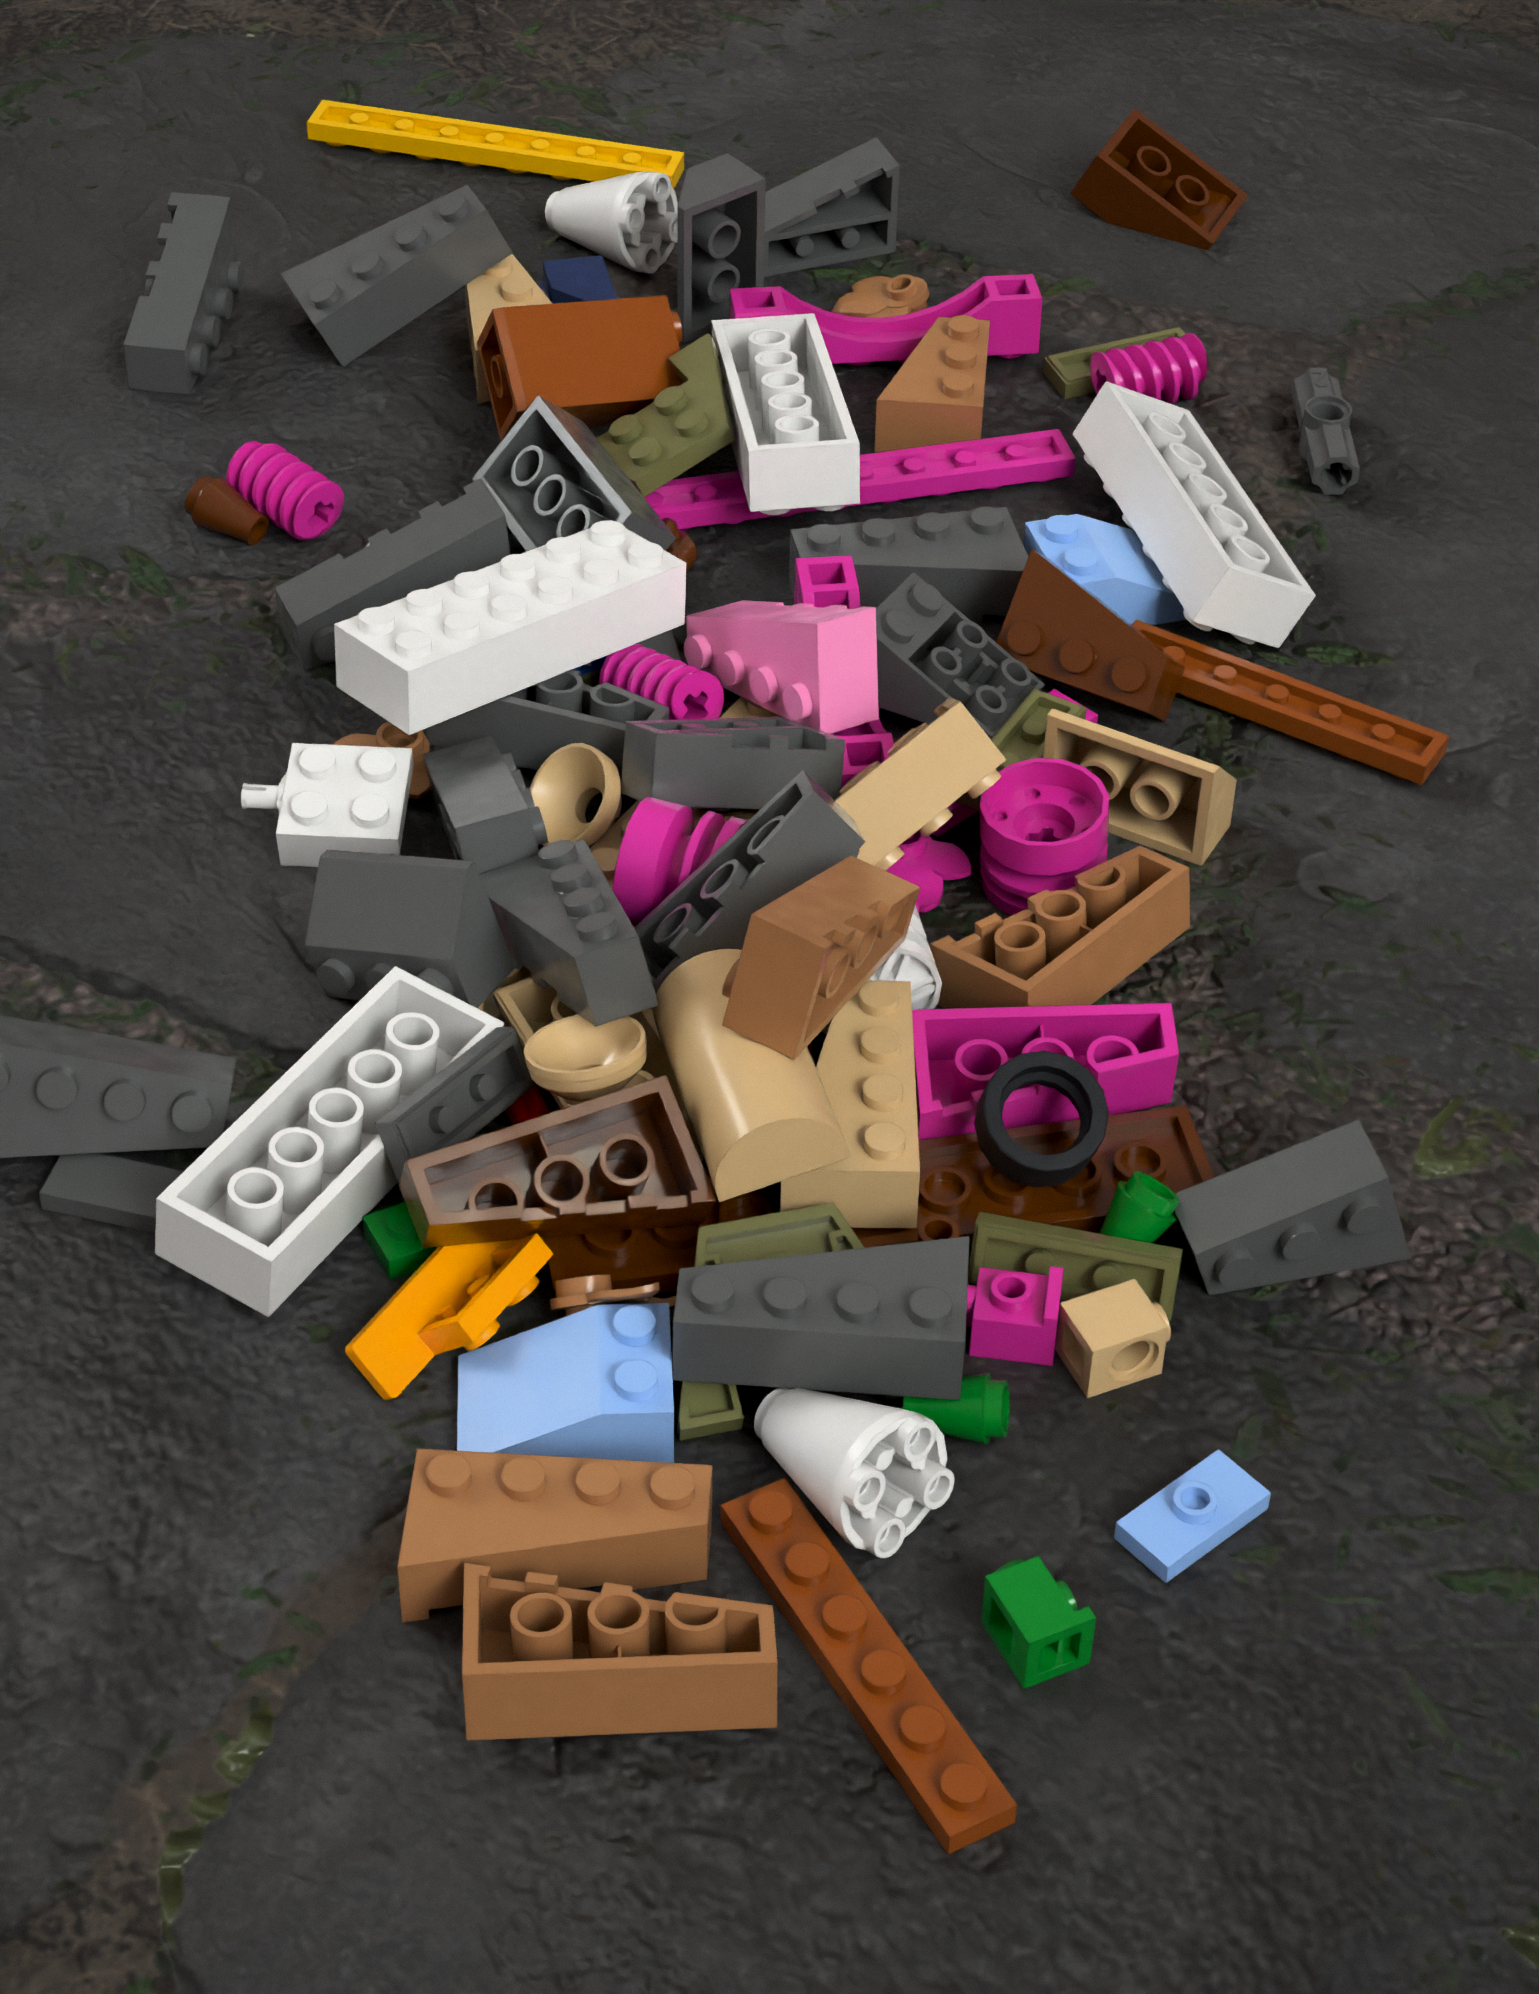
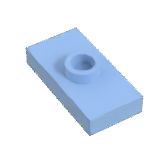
[1114,1449,1271,1583]

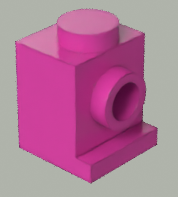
[966,1266,1064,1366]

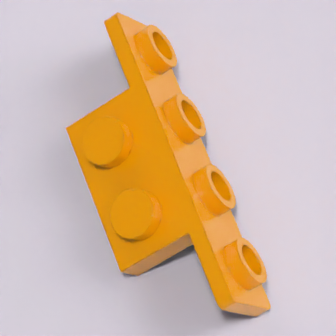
[345,1233,553,1400]

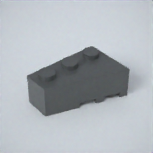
[764,137,900,277]
[1174,1119,1411,1295]

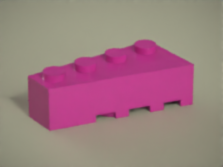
[912,1003,1179,1140]

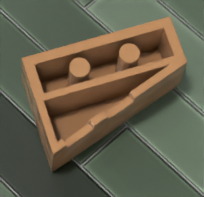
[874,315,990,453]

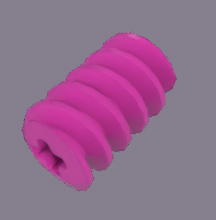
[1090,333,1208,404]
[226,441,344,540]
[599,644,724,720]

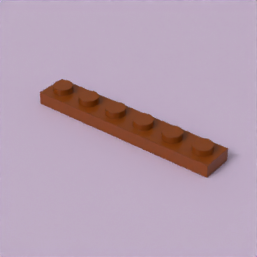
[1132,620,1449,785]
[721,1478,1017,1855]

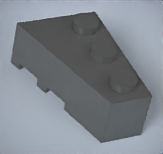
[621,716,845,812]

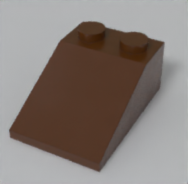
[1070,108,1248,250]

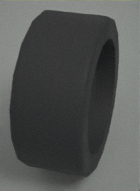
[974,1051,1109,1188]

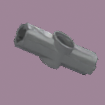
[1292,368,1360,495]

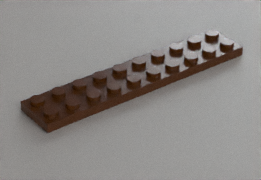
[541,1106,1215,1298]

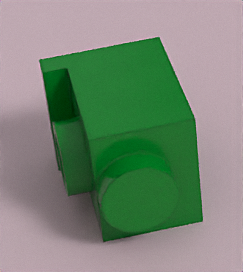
[981,1556,1096,1689]

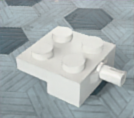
[241,743,414,867]

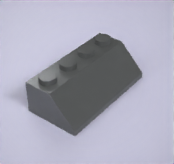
[472,395,676,552]

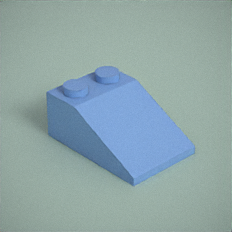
[1023,514,1186,625]
[457,1303,674,1463]

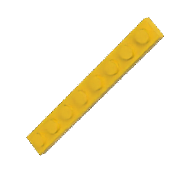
[307,100,684,189]

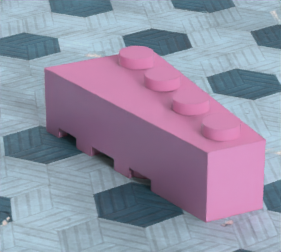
[684,600,879,734]

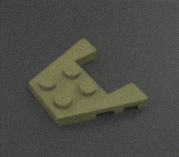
[596,333,735,497]
[677,1202,904,1441]

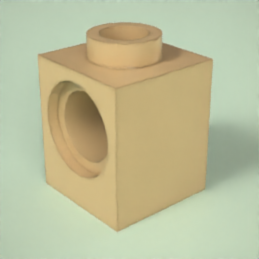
[1055,1279,1171,1398]

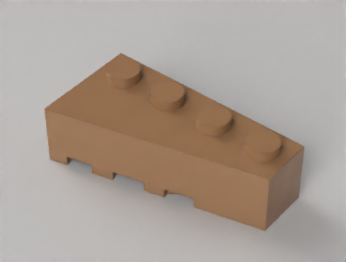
[930,845,1190,1009]
[722,855,920,1060]
[397,1449,713,1623]
[462,1563,778,1741]

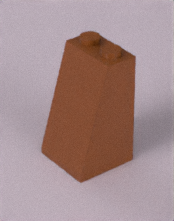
[477,295,684,441]

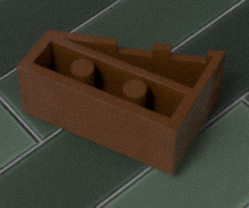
[996,548,1185,722]

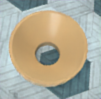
[529,743,622,847]
[524,1014,647,1105]

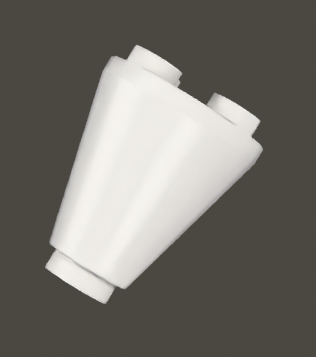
[545,171,678,274]
[754,1388,955,1558]

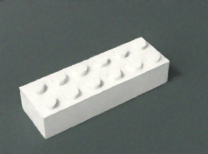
[711,313,860,515]
[1073,381,1316,648]
[334,520,686,735]
[155,966,505,1317]

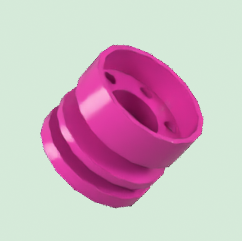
[980,758,1109,915]
[612,797,748,926]

